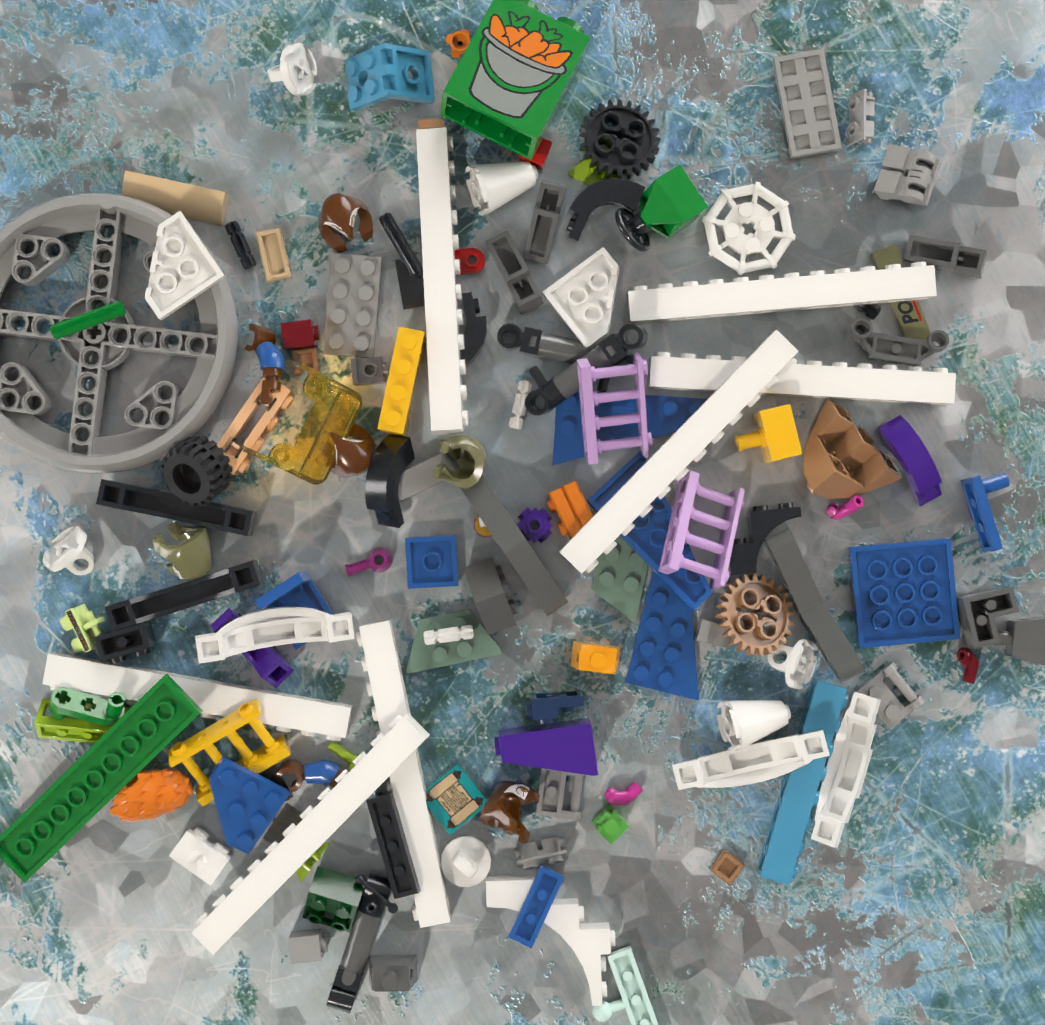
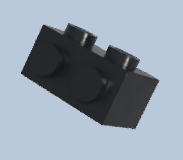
[94,621,157,664]

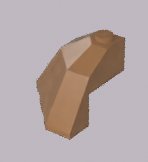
[803,399,902,499]

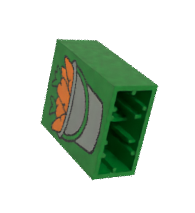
[440,0,591,160]

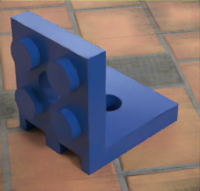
[255,571,334,650]

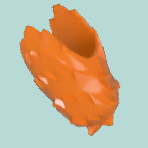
[110,767,194,822]

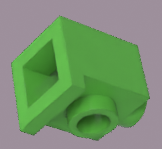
[591,804,629,845]

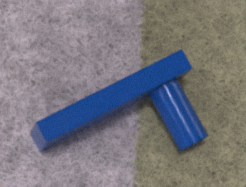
[960,473,1010,552]
[508,865,564,949]

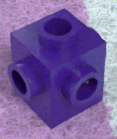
[517,507,553,543]

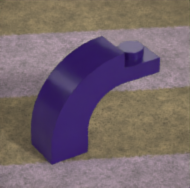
[878,415,942,507]
[210,608,294,688]

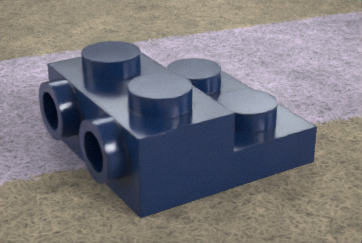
[526,690,584,724]

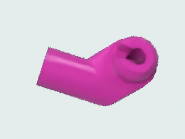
[826,495,864,520]
[604,781,643,806]

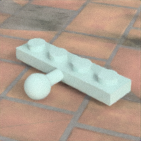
[592,946,658,1025]

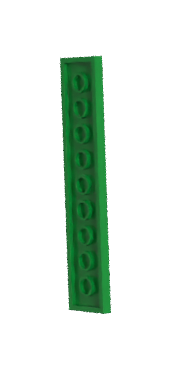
[0,674,203,883]

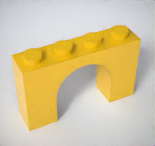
[377,326,427,436]

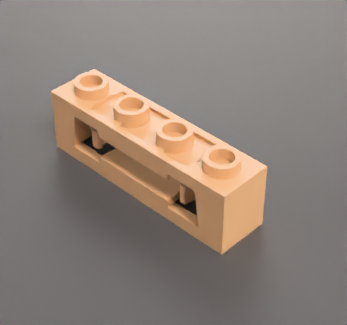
[217,377,294,476]

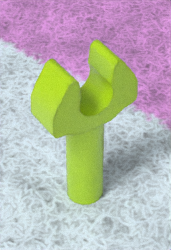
[327,741,359,772]

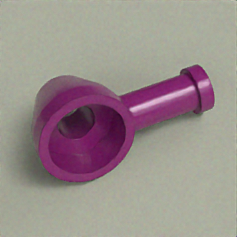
[345,547,393,577]

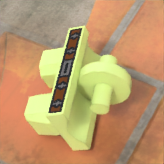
[60,604,105,653]

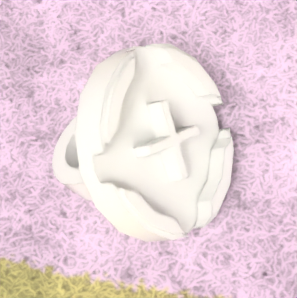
[267,43,317,96]
[43,526,94,576]
[768,639,817,690]
[441,835,491,887]

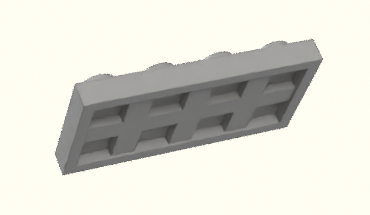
[772,49,842,159]
[323,253,382,358]

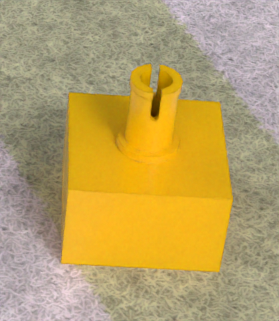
[735,404,802,463]

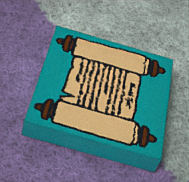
[425,763,487,835]

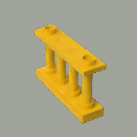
[168,698,291,807]

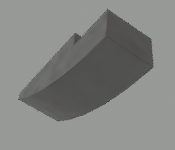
[523,180,566,264]
[485,230,544,315]
[904,235,987,279]

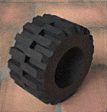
[161,435,233,507]

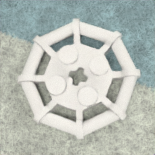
[702,182,796,275]

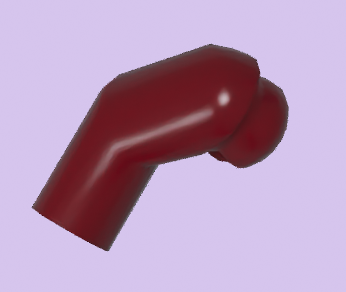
[956,647,979,684]

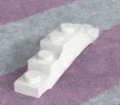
[195,607,355,664]
[811,692,881,848]
[672,729,830,790]

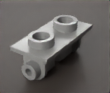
[848,89,875,145]
[514,836,568,870]

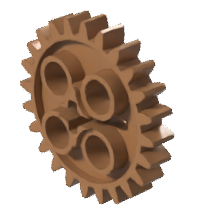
[715,573,795,657]

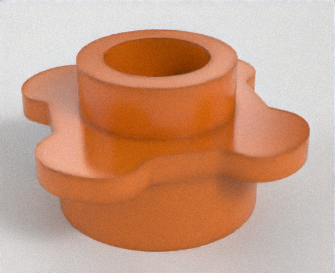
[446,29,470,58]

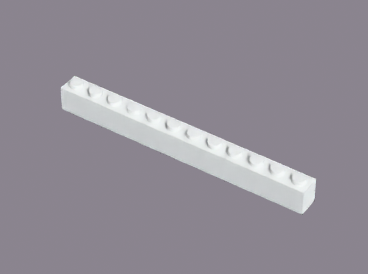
[416,127,469,435]
[627,262,937,324]
[559,330,799,574]
[647,352,956,406]
[356,619,452,928]
[42,652,353,741]
[192,713,430,955]

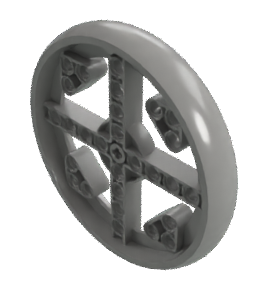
[0,193,238,474]

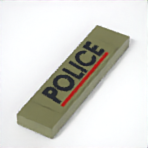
[871,244,931,340]

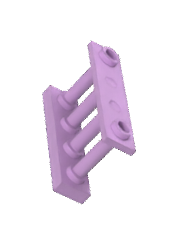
[577,352,652,465]
[658,470,745,589]

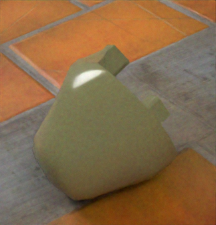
[432,435,487,489]
[152,521,212,580]

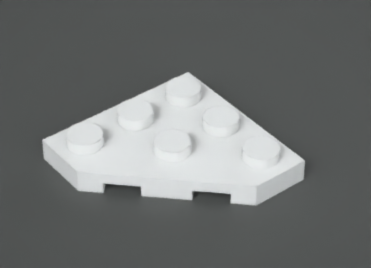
[145,211,226,321]
[543,247,619,351]

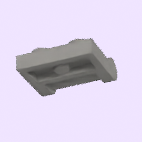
[856,662,925,729]
[536,768,586,820]

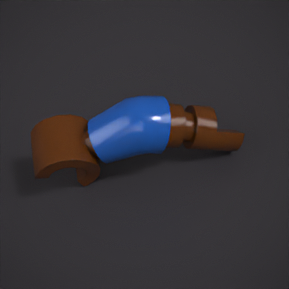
[245,324,285,405]
[276,759,343,793]

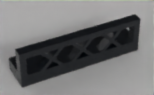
[366,792,421,899]

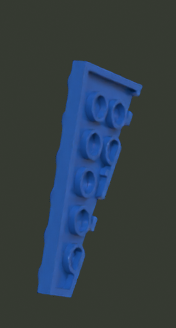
[552,391,707,466]
[587,451,713,612]
[625,570,699,701]

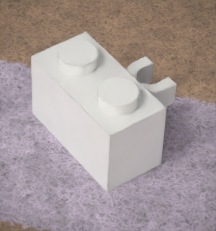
[169,826,233,886]

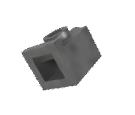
[351,356,389,386]

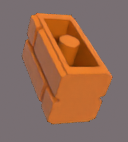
[546,480,593,539]

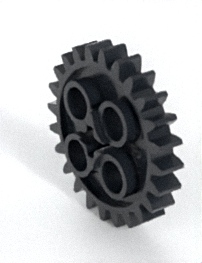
[578,99,661,180]

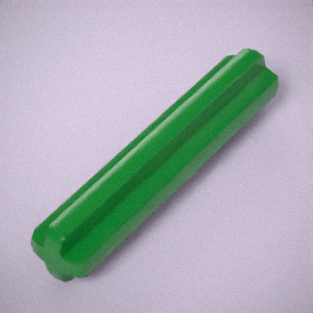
[50,301,126,339]

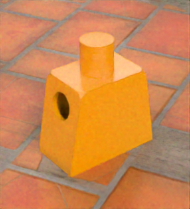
[570,641,621,674]

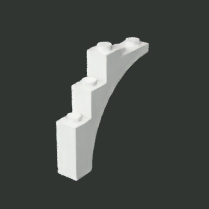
[486,874,615,1006]

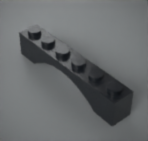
[96,479,257,536]
[105,560,265,632]

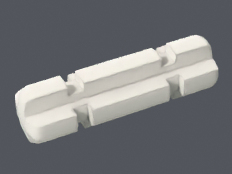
[509,380,532,430]
[423,625,474,645]

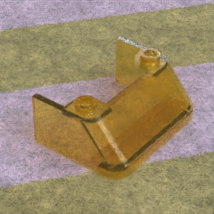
[243,359,362,485]

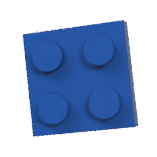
[405,535,459,589]

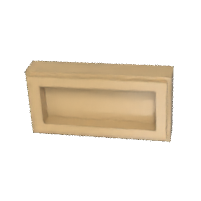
[255,227,292,283]

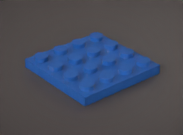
[848,538,960,648]

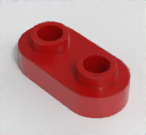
[455,248,485,275]

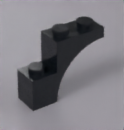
[728,502,802,576]

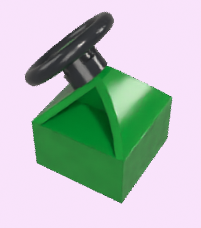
[615,165,708,252]

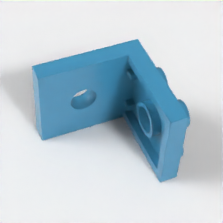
[345,43,435,111]

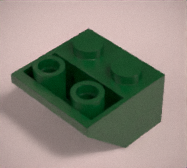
[302,866,364,933]

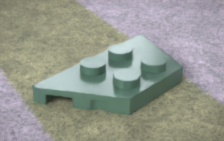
[591,536,648,622]
[406,609,502,674]

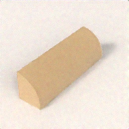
[122,170,230,226]

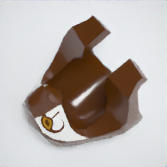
[318,193,373,253]
[321,423,376,478]
[479,781,540,843]

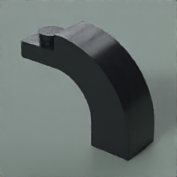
[565,178,645,243]
[460,292,487,367]
[365,434,415,528]

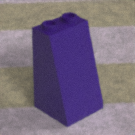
[494,718,598,776]

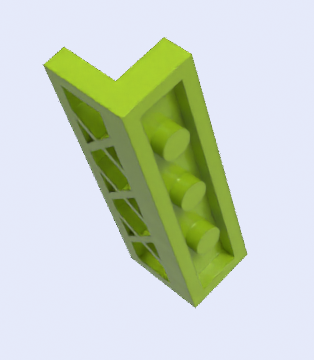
[34,698,131,743]

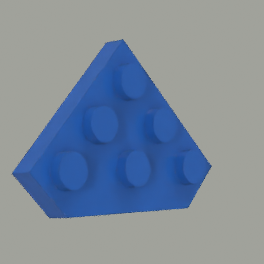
[209,756,289,855]

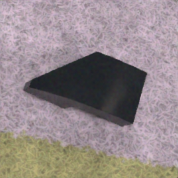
[395,259,425,310]

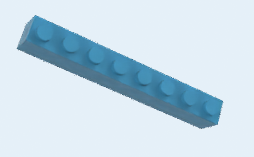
[756,678,848,885]

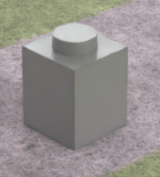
[288,929,328,964]

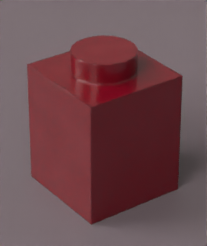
[280,319,320,351]

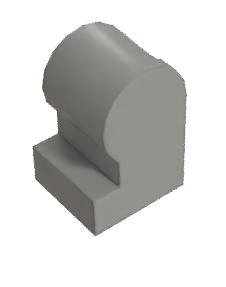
[694,618,731,648]

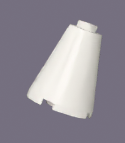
[465,161,539,216]
[717,700,791,752]

